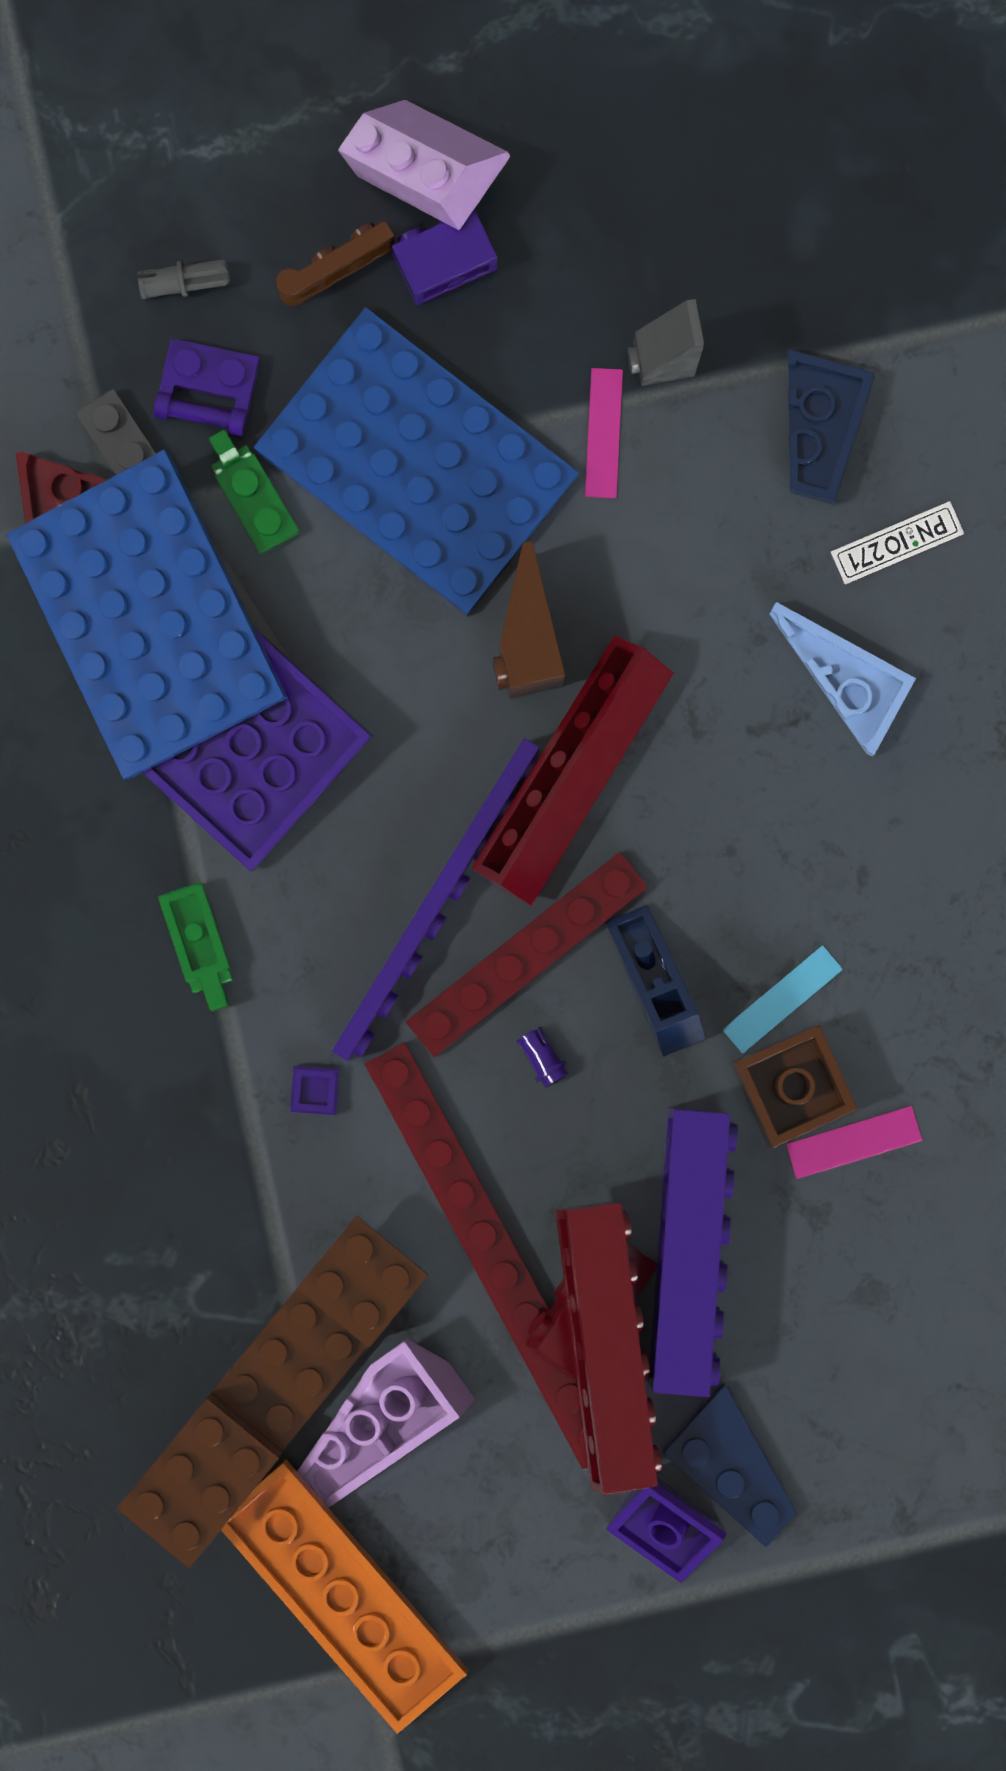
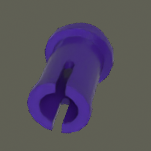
[516,1027,568,1088]

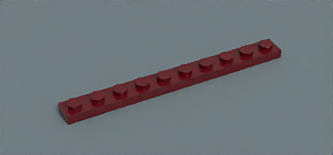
[364,1042,588,1470]

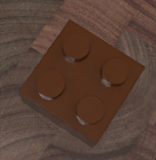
[730,1025,858,1148]

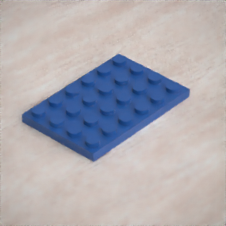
[253,307,579,616]
[6,450,288,780]

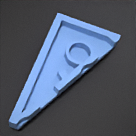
[769,602,916,756]

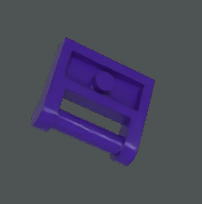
[153,338,260,437]

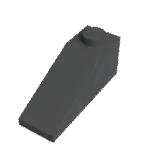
[627,299,704,386]

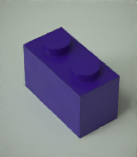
[392,209,497,306]

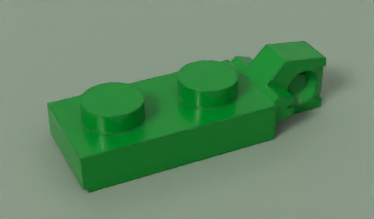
[209,430,300,556]
[158,882,233,1012]

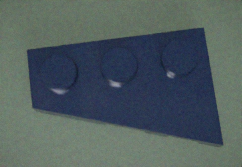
[788,349,875,505]
[663,1383,797,1547]

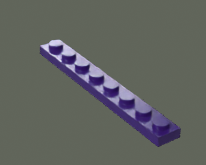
[331,738,539,1061]

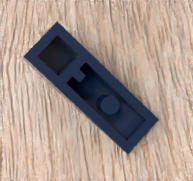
[606,905,705,1057]

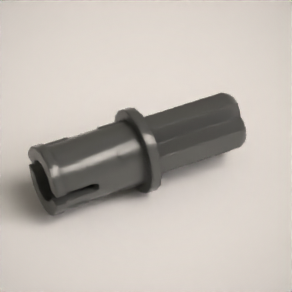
[137,260,230,300]

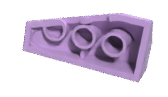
[297,1339,476,1508]

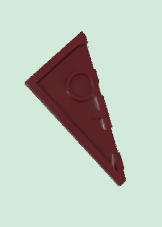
[15,452,107,524]

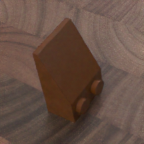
[493,541,565,699]

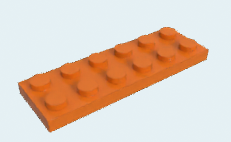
[221,1459,468,1734]

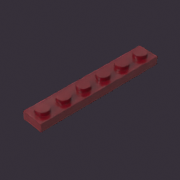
[406,852,648,1058]

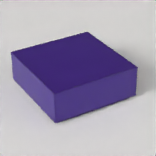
[290,1066,340,1115]

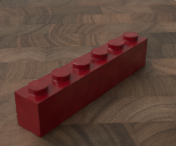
[471,635,674,906]
[555,1202,662,1495]

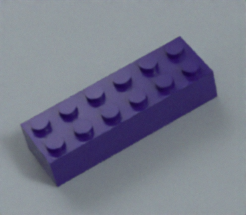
[648,1108,738,1397]

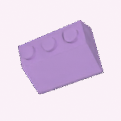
[338,100,510,230]

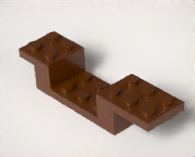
[117,1215,429,1568]

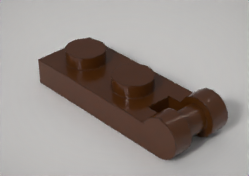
[276,221,395,307]

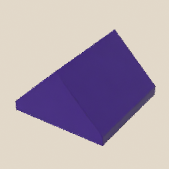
[606,1477,727,1583]

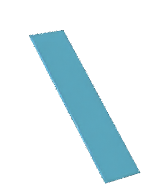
[722,945,843,1054]

